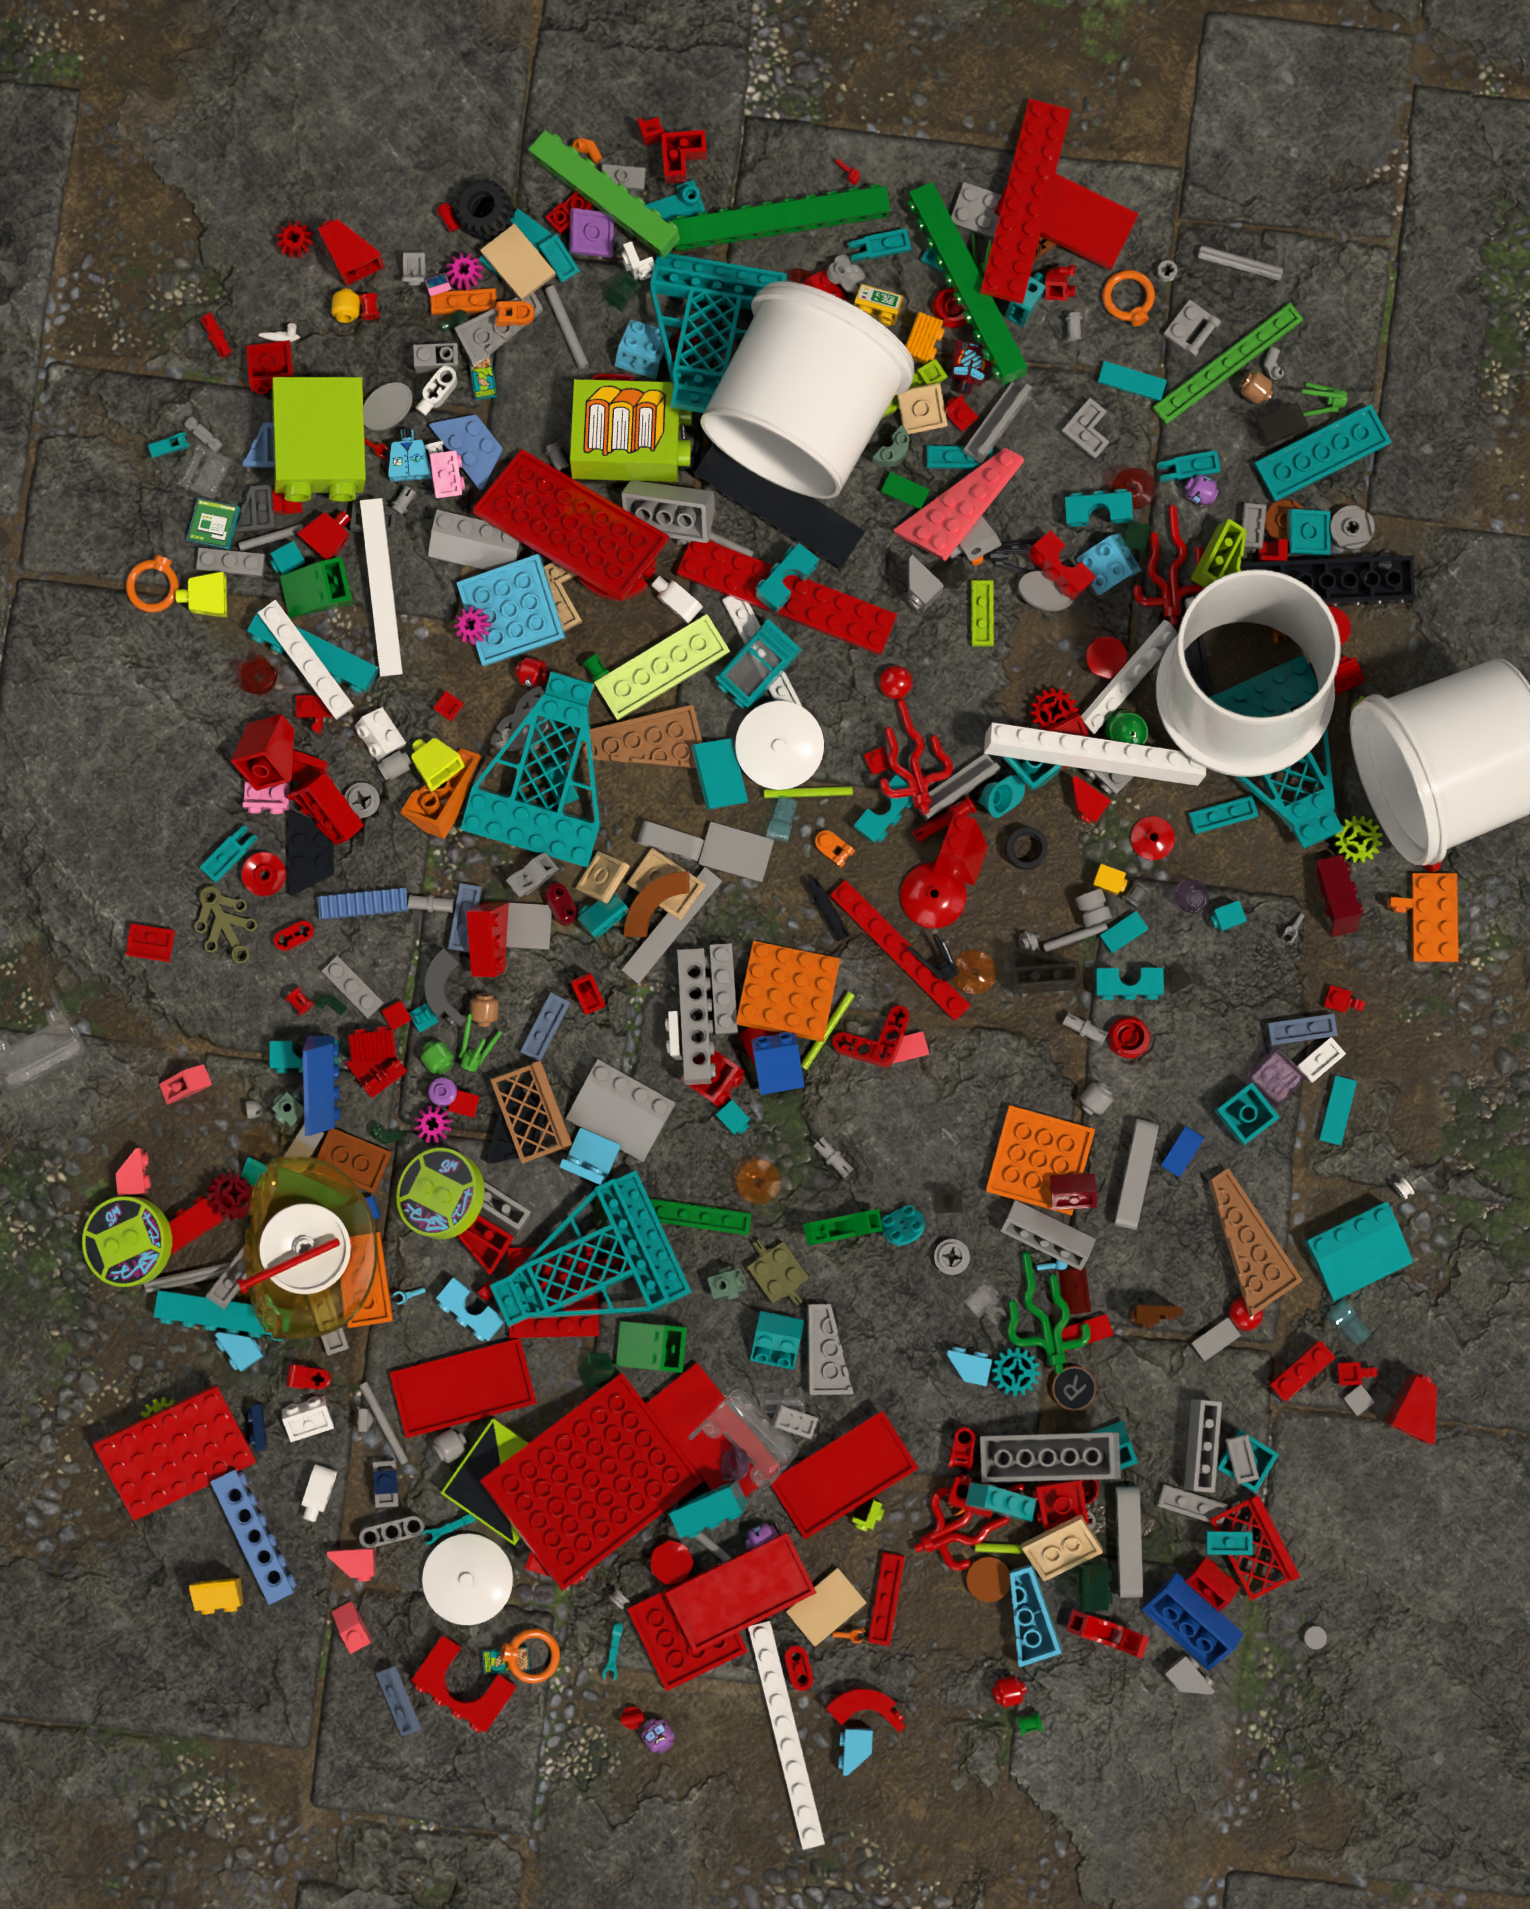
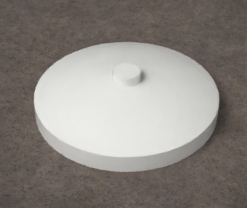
[735,701,824,789]
[259,1203,351,1294]
[422,1533,513,1625]

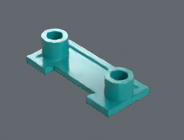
[632,180,706,238]

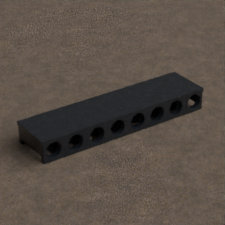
[694,443,866,571]
[1240,555,1416,606]

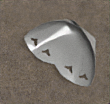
[491,686,554,754]

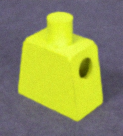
[176,572,227,618]
[411,738,465,792]

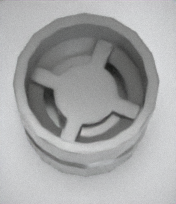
[1075,889,1112,928]

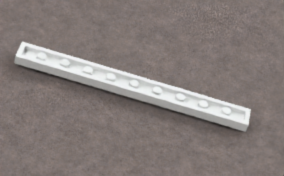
[748,1620,825,1850]

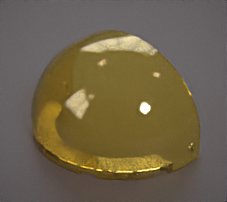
[245,1156,378,1339]

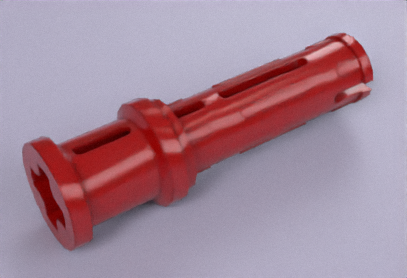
[911,795,977,843]

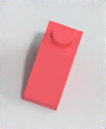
[159,1064,212,1105]
[327,1548,376,1582]
[332,1601,373,1654]

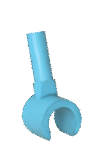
[1037,1259,1068,1270]
[393,1287,425,1305]

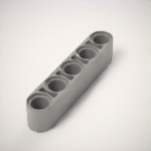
[1114,1119,1159,1230]
[1115,1486,1143,1598]

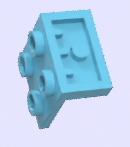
[614,320,672,380]
[1077,533,1142,595]
[560,1128,621,1185]

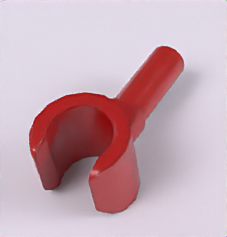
[835,158,860,185]
[364,438,391,460]

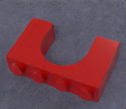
[411,1633,518,1733]

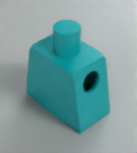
[1005,273,1046,328]

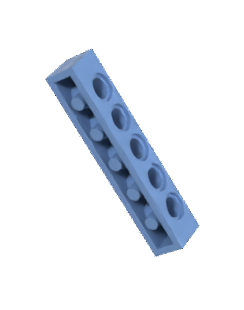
[211,1469,297,1605]

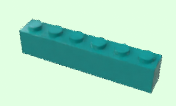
[247,608,379,694]
[153,1290,294,1341]

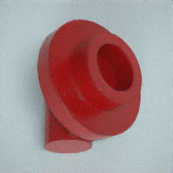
[620,1706,644,1730]

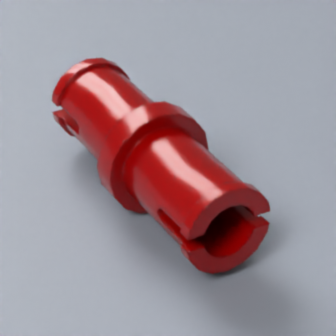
[200,313,233,358]

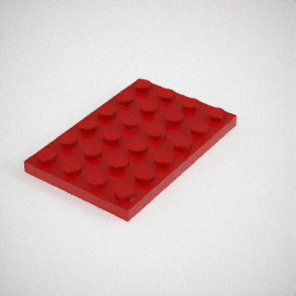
[93,1384,257,1521]

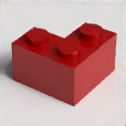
[661,130,707,184]

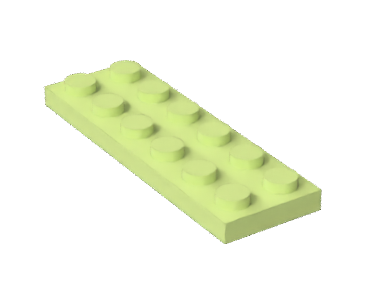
[594,614,730,721]

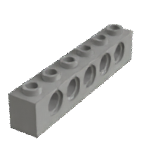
[677,948,716,1085]

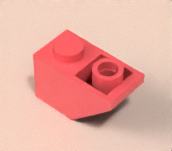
[116,1148,151,1197]

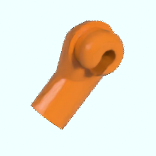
[572,138,603,164]

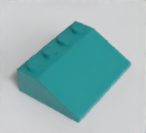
[1303,1202,1414,1302]

